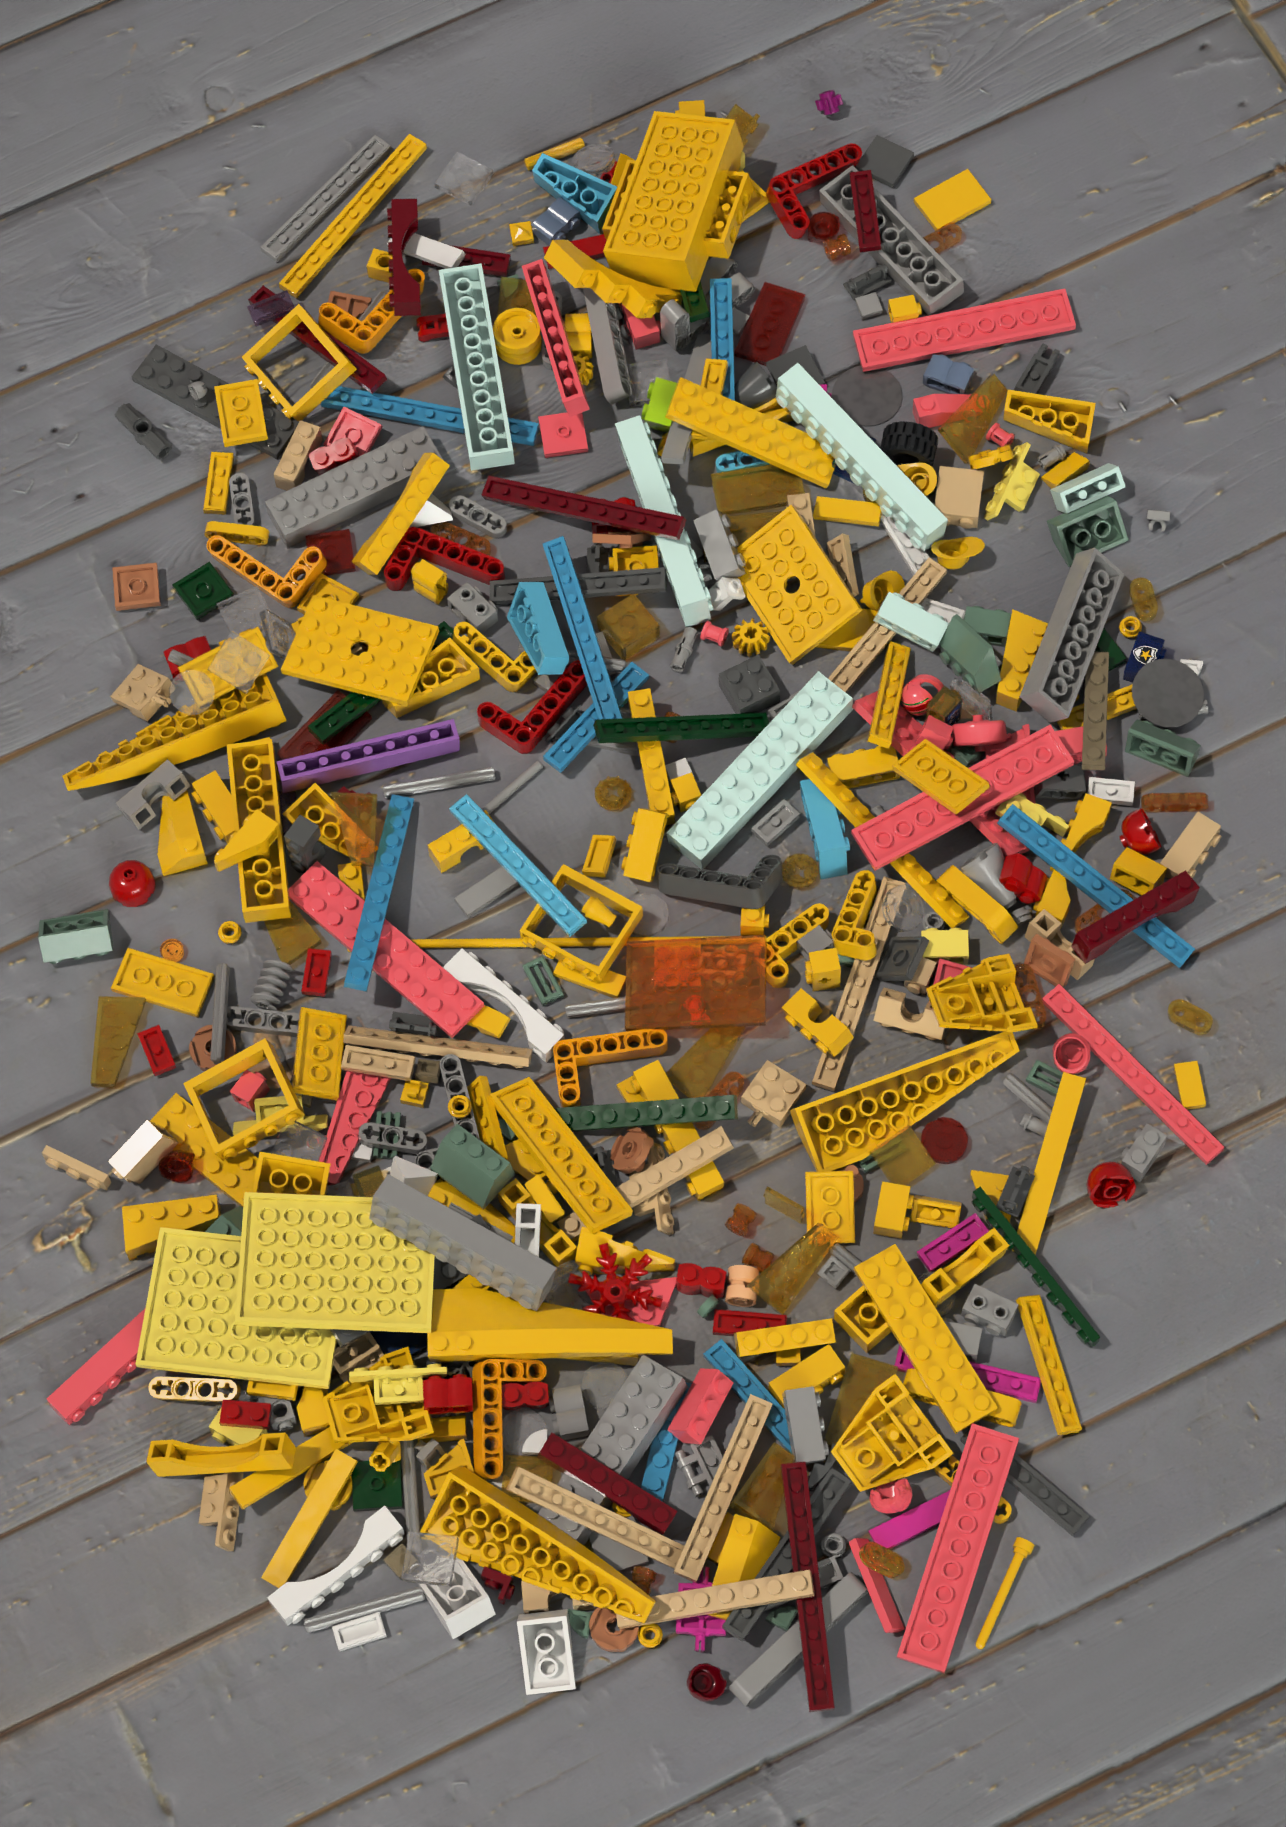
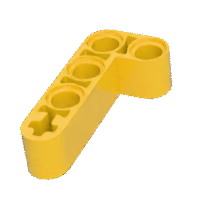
[453,622,537,692]
[936,865,1019,944]
[832,870,877,960]
[753,903,829,988]

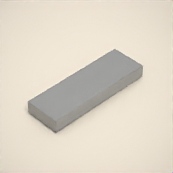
[455,867,519,918]

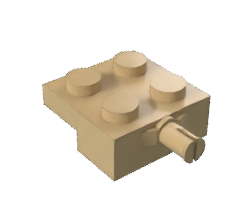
[110,664,176,722]
[741,1060,807,1128]
[333,1332,384,1383]

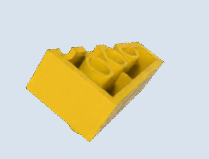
[1003,390,1096,454]
[996,609,1048,712]
[382,637,480,718]
[122,1195,221,1261]

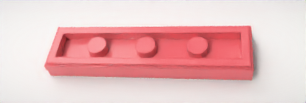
[849,1538,905,1633]

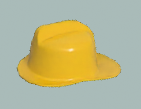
[897,463,937,496]
[931,537,985,570]
[859,570,905,611]

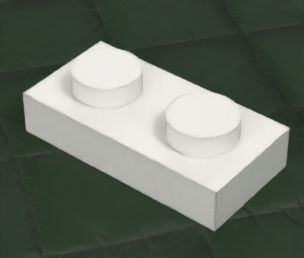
[1087,777,1135,806]

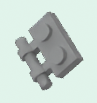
[675,1435,723,1497]

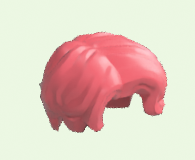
[869,1478,912,1514]

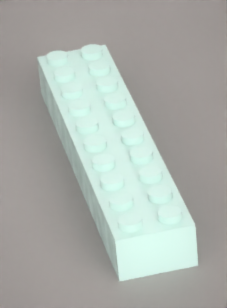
[439,264,515,471]
[776,363,948,552]
[615,415,713,627]
[667,671,853,869]

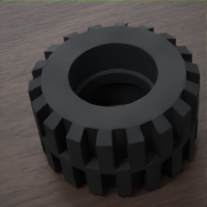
[880,421,938,466]

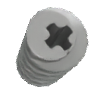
[250,960,293,1011]

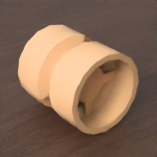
[725,1265,759,1307]

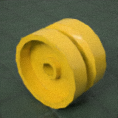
[493,308,542,365]

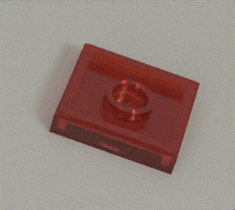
[305,529,356,576]

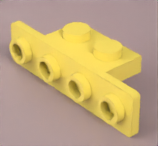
[984,442,1040,521]
[995,793,1069,837]
[233,1095,328,1135]
[349,1364,447,1405]

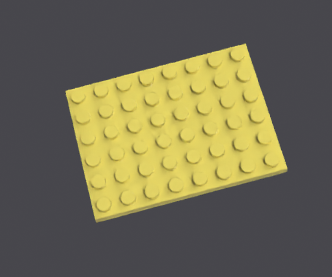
[235,1192,437,1333]
[136,1227,337,1389]

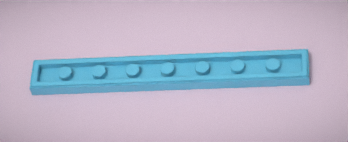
[449,794,587,937]

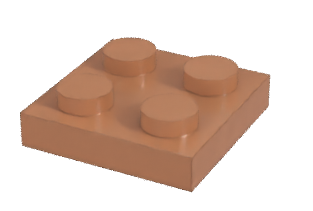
[112,563,161,611]
[1023,934,1076,988]

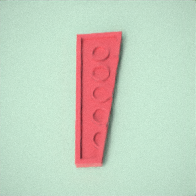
[319,1071,391,1187]

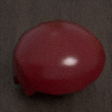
[687,1663,727,1702]

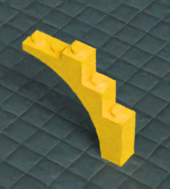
[544,240,683,318]

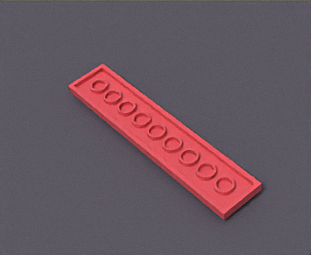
[853,289,1076,372]
[852,691,1030,856]
[851,724,1074,871]
[288,861,485,1038]
[897,1423,1019,1674]

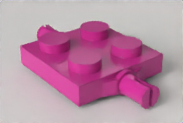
[676,1567,726,1652]

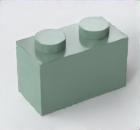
[964,606,1011,647]

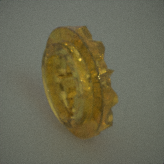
[595,776,631,811]
[782,854,818,889]

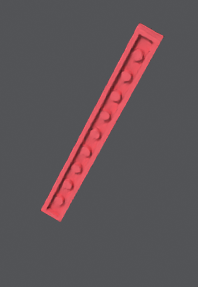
[1042,984,1224,1165]

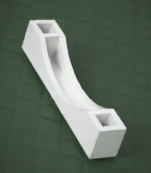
[443,949,565,1063]
[515,1203,541,1257]
[267,1506,405,1626]

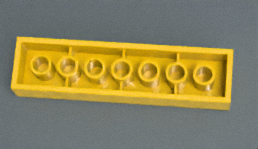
[227,739,291,923]

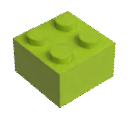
[641,377,677,433]

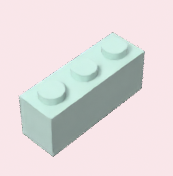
[1050,463,1126,514]
[873,592,949,652]

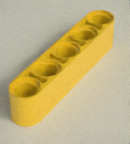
[903,1368,1022,1427]

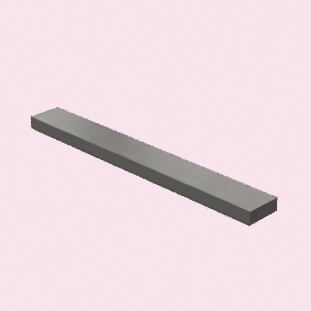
[261,135,391,262]
[661,334,712,464]

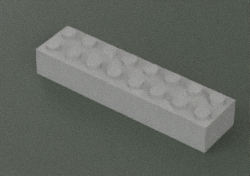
[819,165,964,316]
[265,426,443,548]
[1019,548,1124,723]
[369,1174,557,1312]
[538,1355,688,1545]

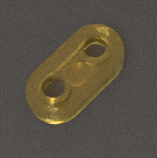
[1129,578,1158,621]
[1167,999,1213,1035]
[859,1542,905,1579]

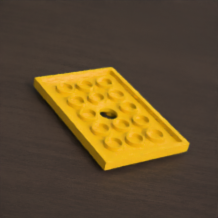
[737,505,862,665]
[281,595,439,706]

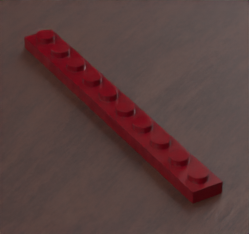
[481,476,687,540]
[781,1462,835,1712]

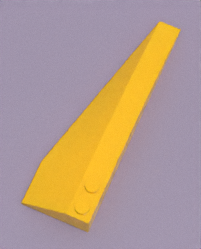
[62,673,286,791]
[789,1032,1020,1172]
[427,1288,673,1362]
[420,1465,656,1623]

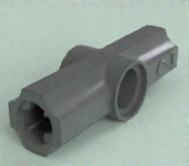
[115,403,172,459]

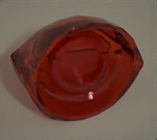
[808,212,840,243]
[159,1150,195,1183]

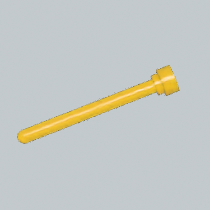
[975,1537,1035,1649]

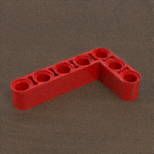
[766,143,862,239]
[384,527,505,591]
[477,660,587,754]

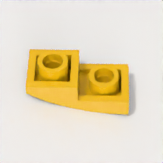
[466,1005,511,1039]

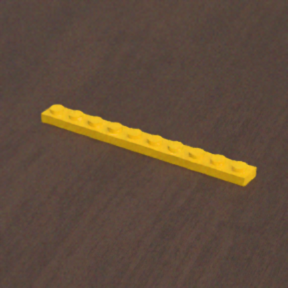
[279,134,427,299]
[796,752,969,928]

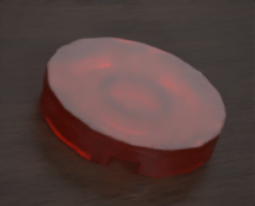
[921,1117,968,1164]

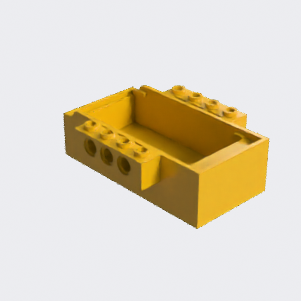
[602,111,754,292]

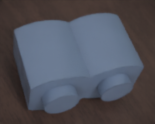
[532,197,581,246]
[923,354,974,394]

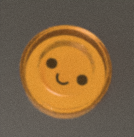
[160,939,184,962]

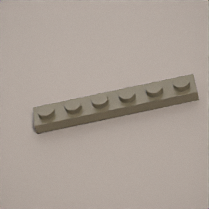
[1082,652,1109,770]

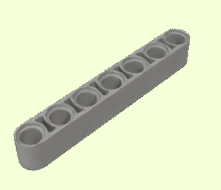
[583,263,633,404]
[729,1572,868,1707]

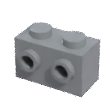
[447,582,498,634]
[1119,1124,1167,1182]
[961,1284,1019,1336]

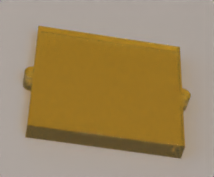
[763,1186,806,1224]

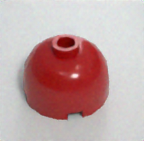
[1119,808,1162,855]
[109,860,156,907]
[1086,1162,1136,1208]

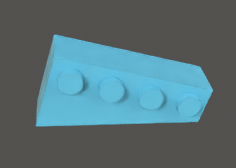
[532,153,617,234]
[507,582,569,675]
[800,779,850,879]

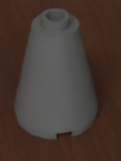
[734,362,777,409]

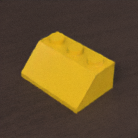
[252,1152,331,1195]

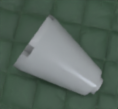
[959,843,1017,909]

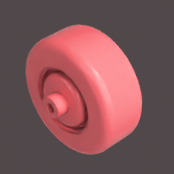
[951,715,1007,752]

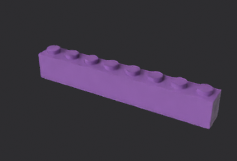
[276,719,460,793]

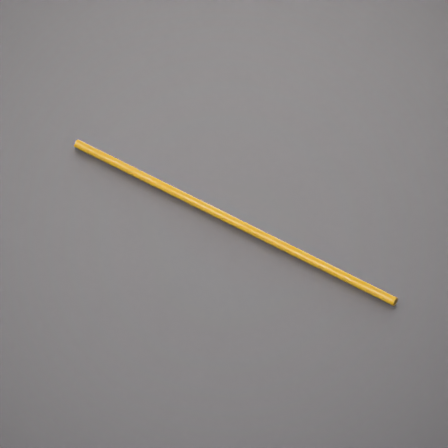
[410,936,764,948]

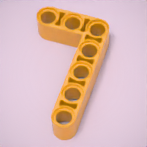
[318,268,425,354]
[206,535,327,608]
[553,1028,668,1108]
[472,1359,547,1480]

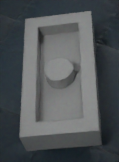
[751,799,800,847]

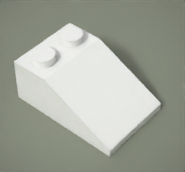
[413,1553,496,1639]
[517,1609,576,1695]

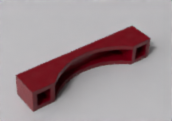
[387,199,421,316]
[1071,870,1200,964]
[537,1433,678,1535]

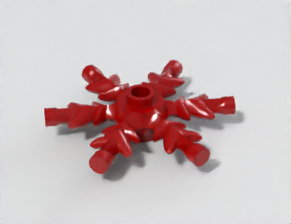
[568,1243,663,1321]

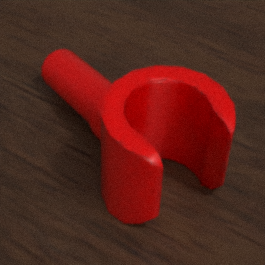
[600,161,617,184]

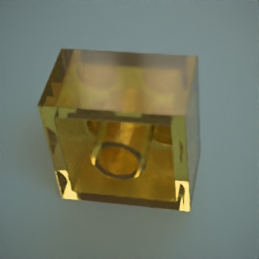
[597,594,660,660]

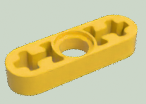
[204,521,270,546]

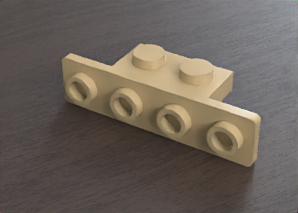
[629,1142,674,1235]
[198,1472,244,1552]

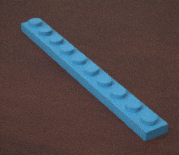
[321,386,539,446]
[543,536,623,719]
[344,794,414,992]
[997,804,1195,968]

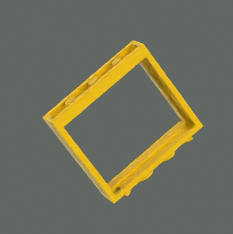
[242,304,357,421]
[520,864,643,982]
[183,1038,305,1160]

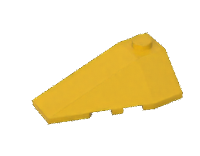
[282,783,378,864]
[157,790,208,876]
[575,1227,676,1275]
[707,1514,780,1621]

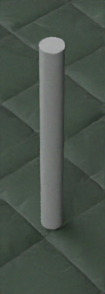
[482,761,543,814]

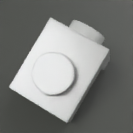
[708,577,745,611]

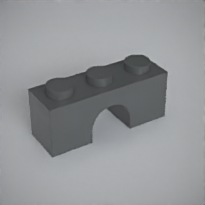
[284,815,326,873]

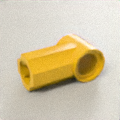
[369,1441,401,1472]

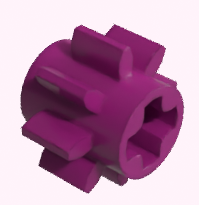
[815,90,843,115]

